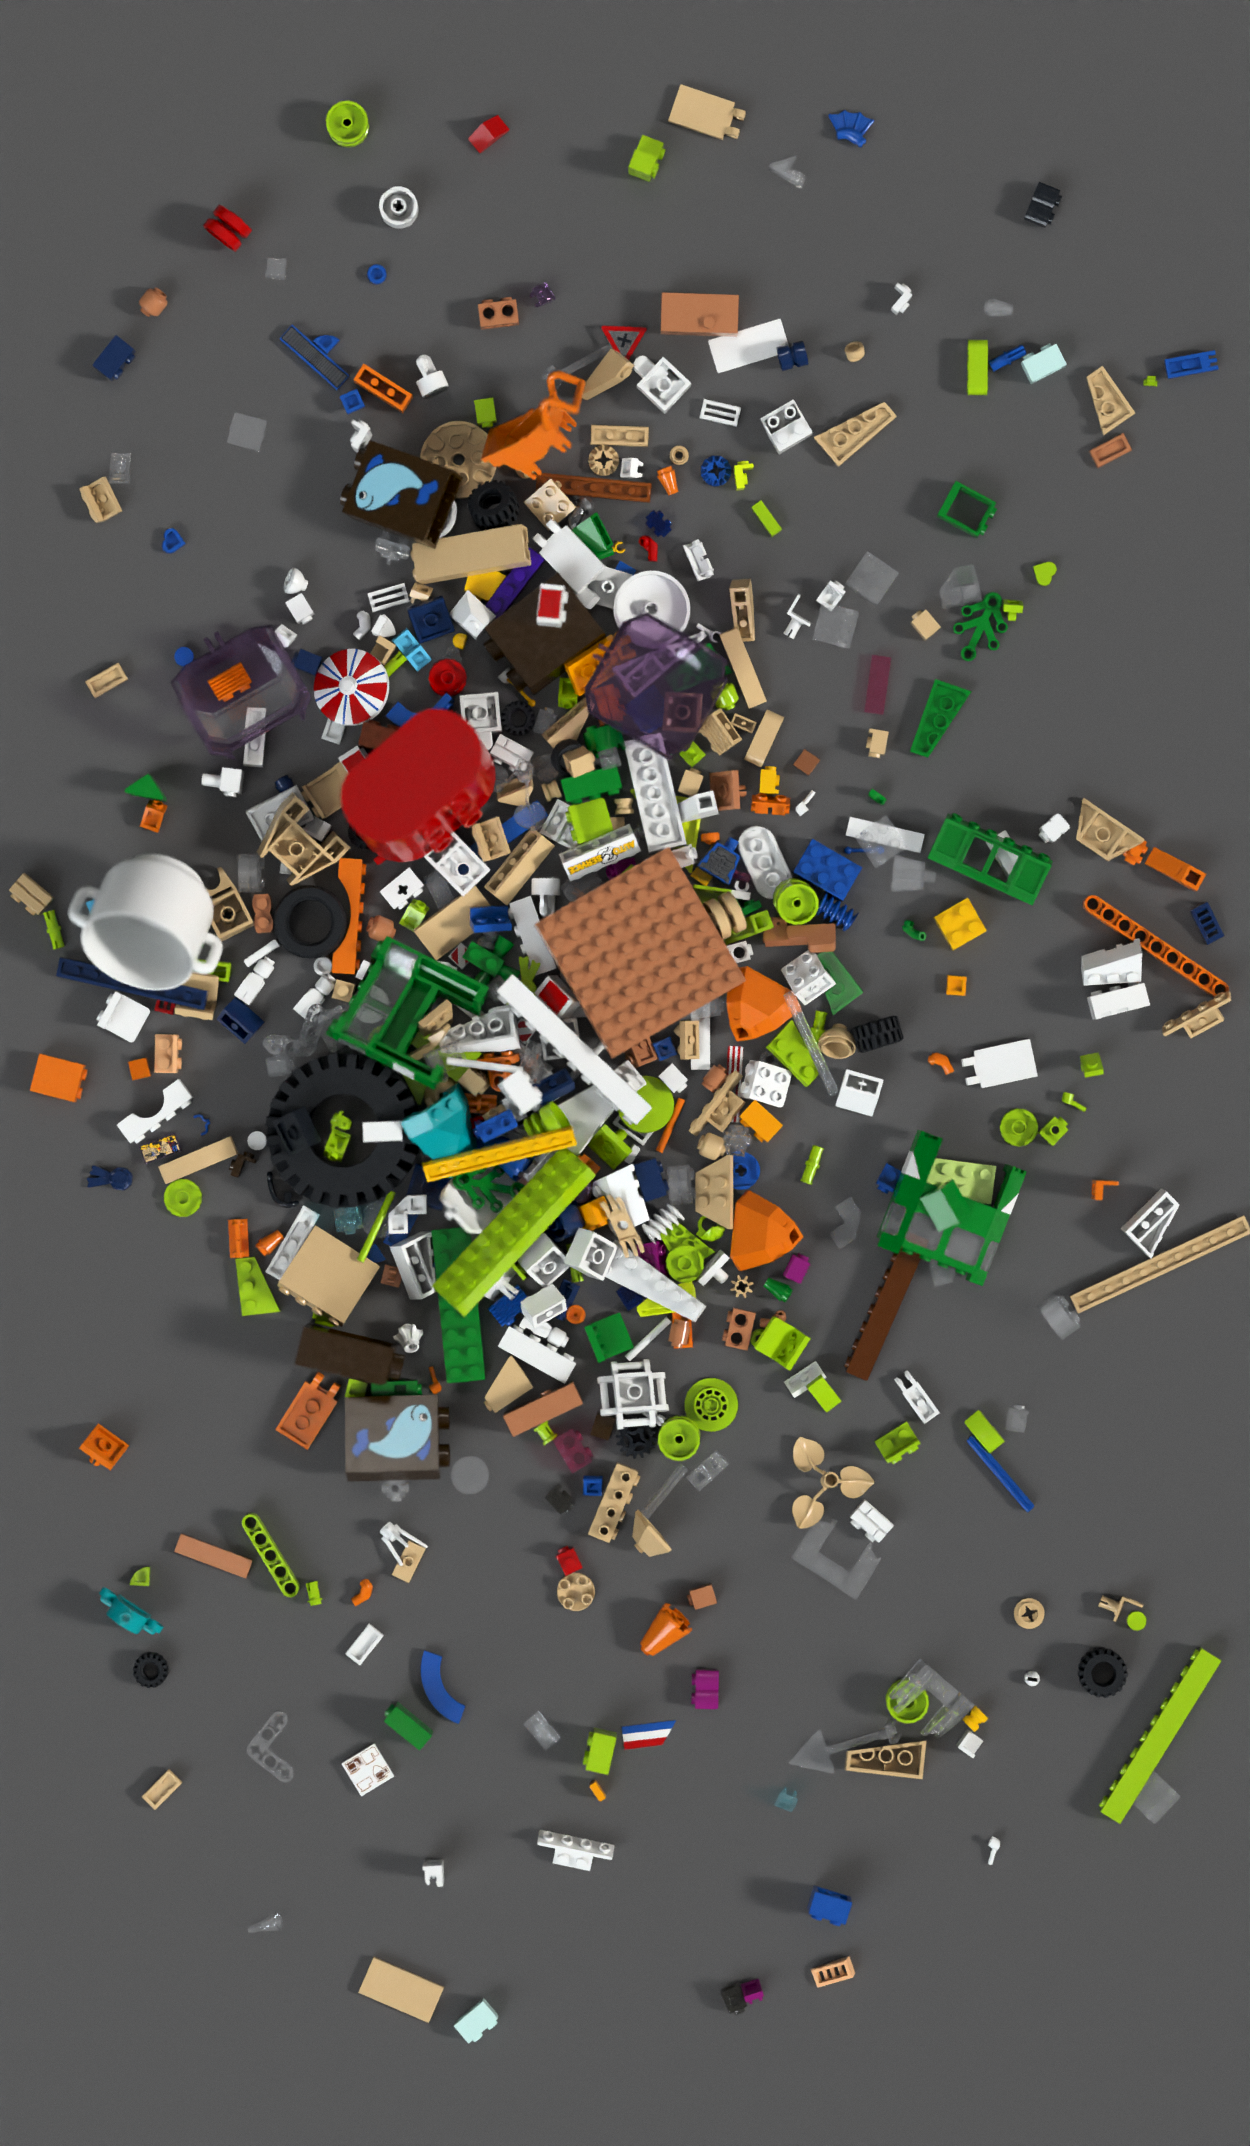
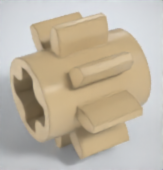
[730,1275,753,1298]

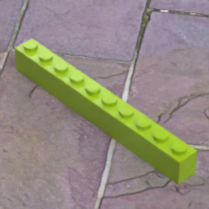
[1099,1647,1221,1824]

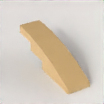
[719,627,767,709]
[158,1136,238,1184]

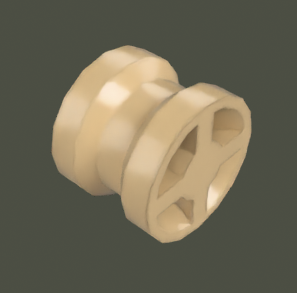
[541,779,562,802]
[614,798,634,815]

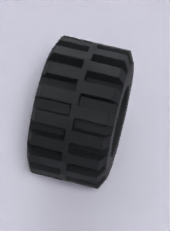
[467,480,520,531]
[851,1015,904,1053]
[1078,1647,1128,1698]

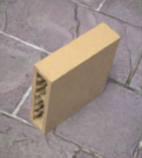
[277,1225,380,1327]

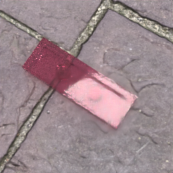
[864,655,891,715]

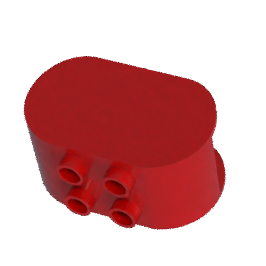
[341,709,496,862]

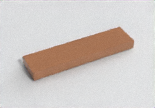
[174,1533,253,1578]

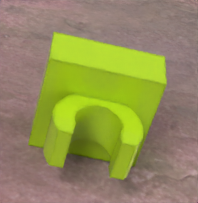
[1003,599,1023,621]
[679,741,706,768]

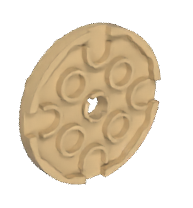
[420,421,497,499]

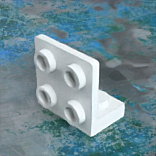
[781,950,836,1005]

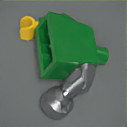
[568,496,625,560]

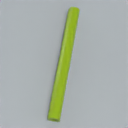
[357,1191,396,1263]

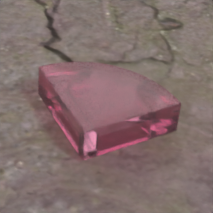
[732,870,751,883]

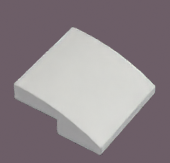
[539,799,580,849]

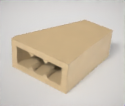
[484,1355,534,1413]

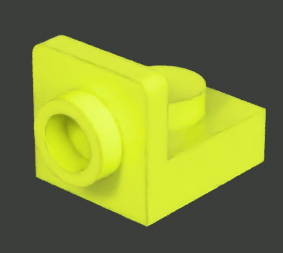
[733,461,754,491]

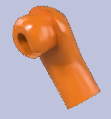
[928,1052,954,1075]
[351,1579,373,1606]

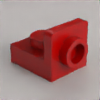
[556,1545,583,1576]

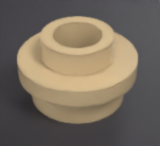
[670,446,689,465]

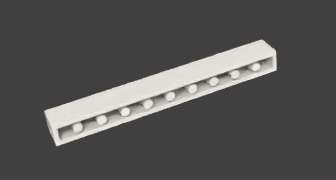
[497,974,652,1125]

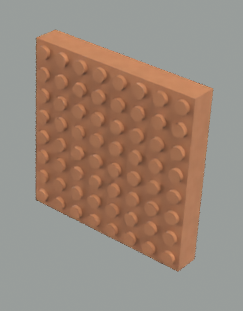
[534,847,746,1059]

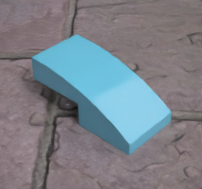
[392,628,432,672]

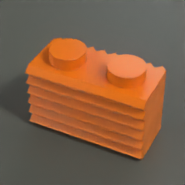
[208,662,252,702]

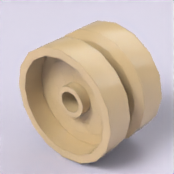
[703,891,746,940]

